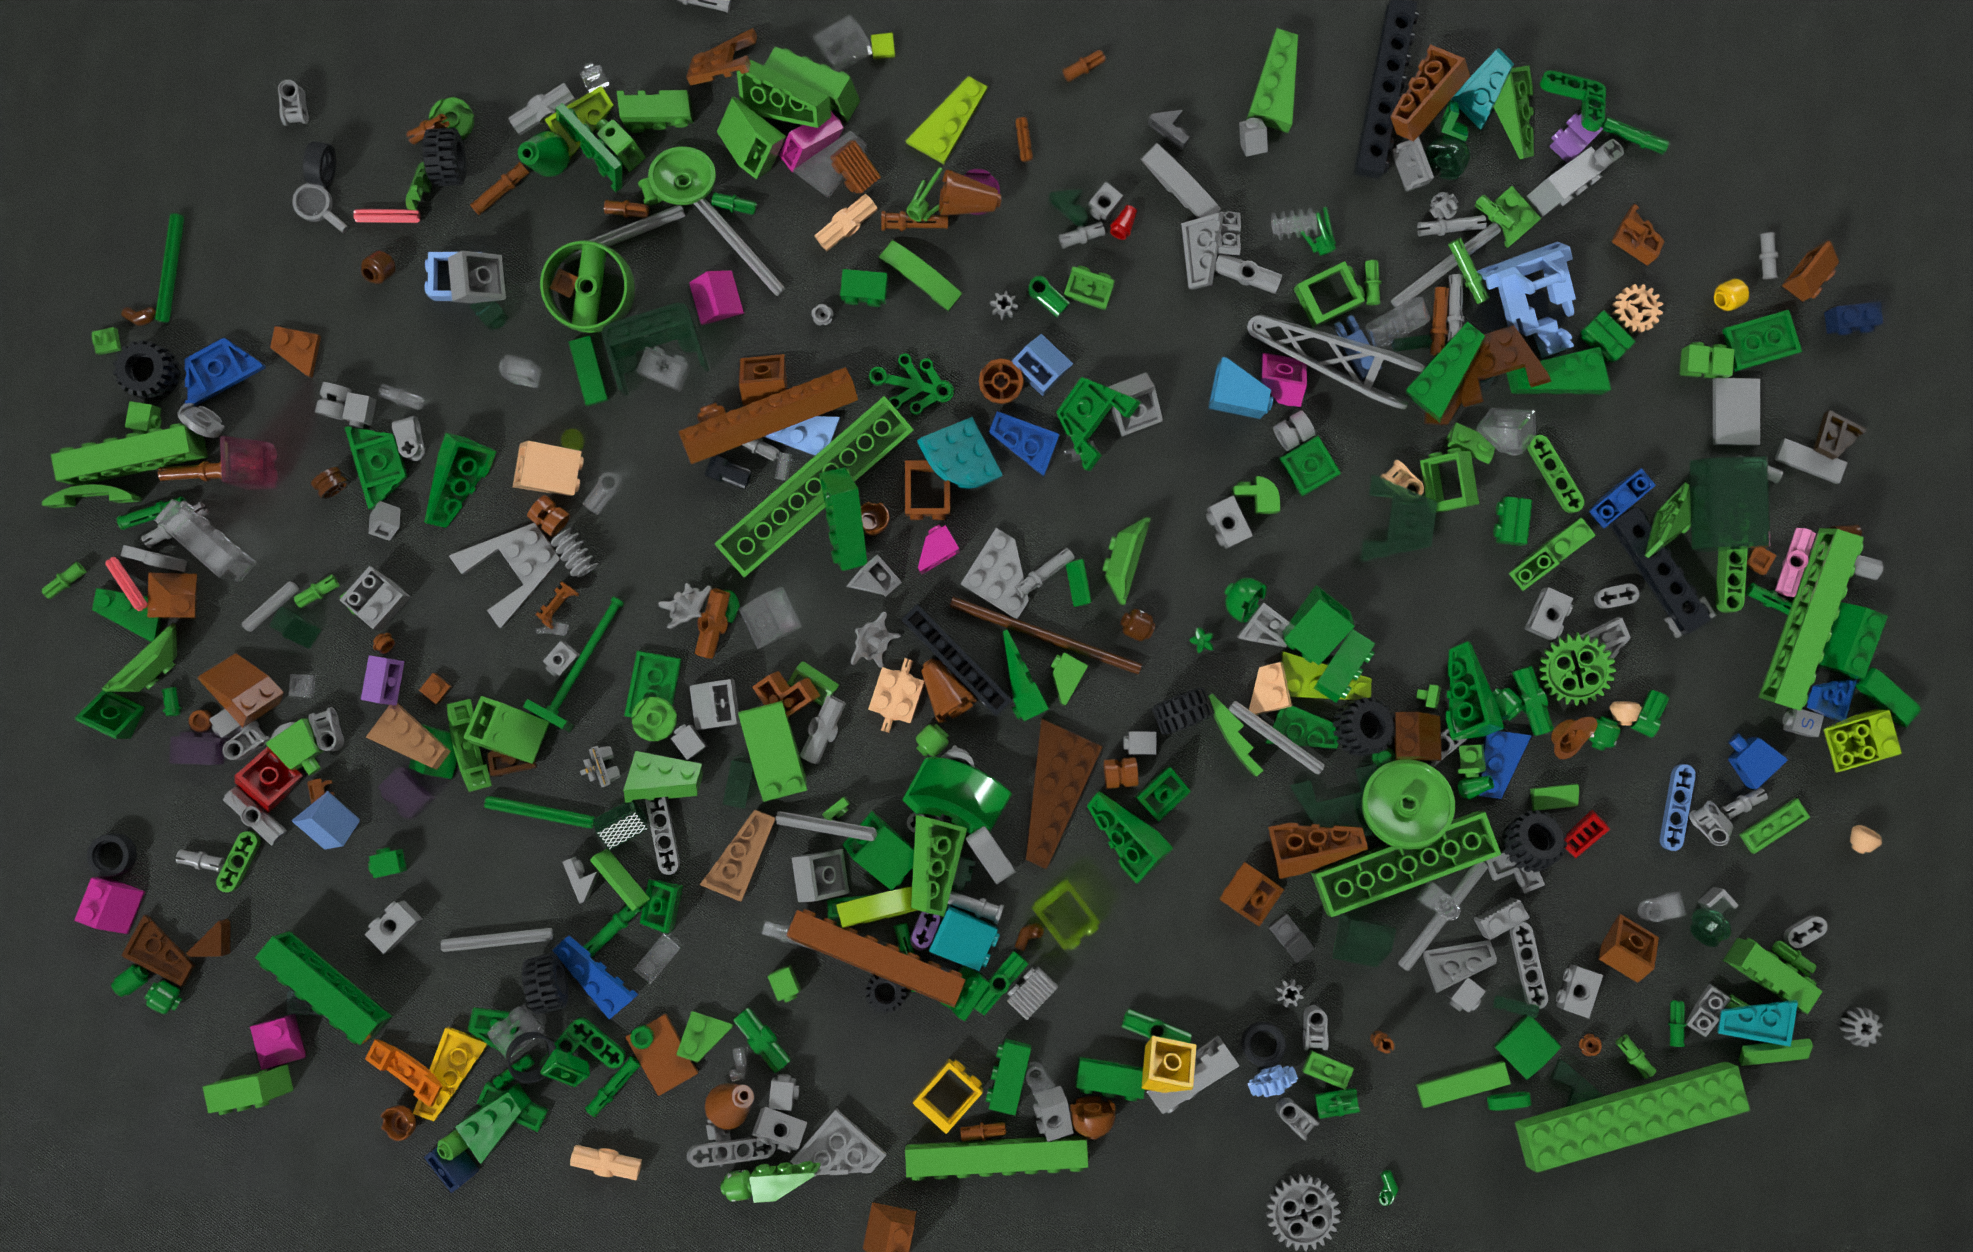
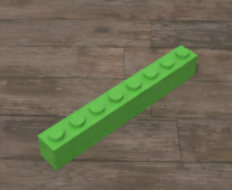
[905,1135,1088,1180]

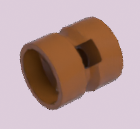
[527,495,570,537]
[1104,757,1138,789]

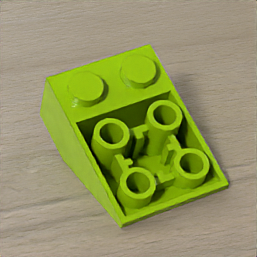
[1823,709,1902,773]

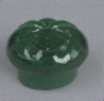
[1690,908,1732,947]

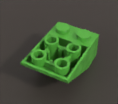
[717,96,786,179]
[463,696,550,764]

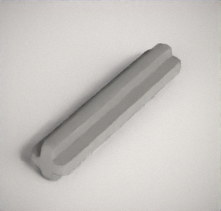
[242,581,299,632]

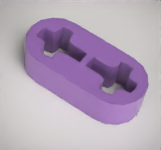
[910,911,940,951]

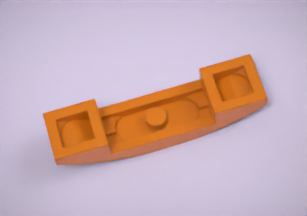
[365,1039,443,1107]

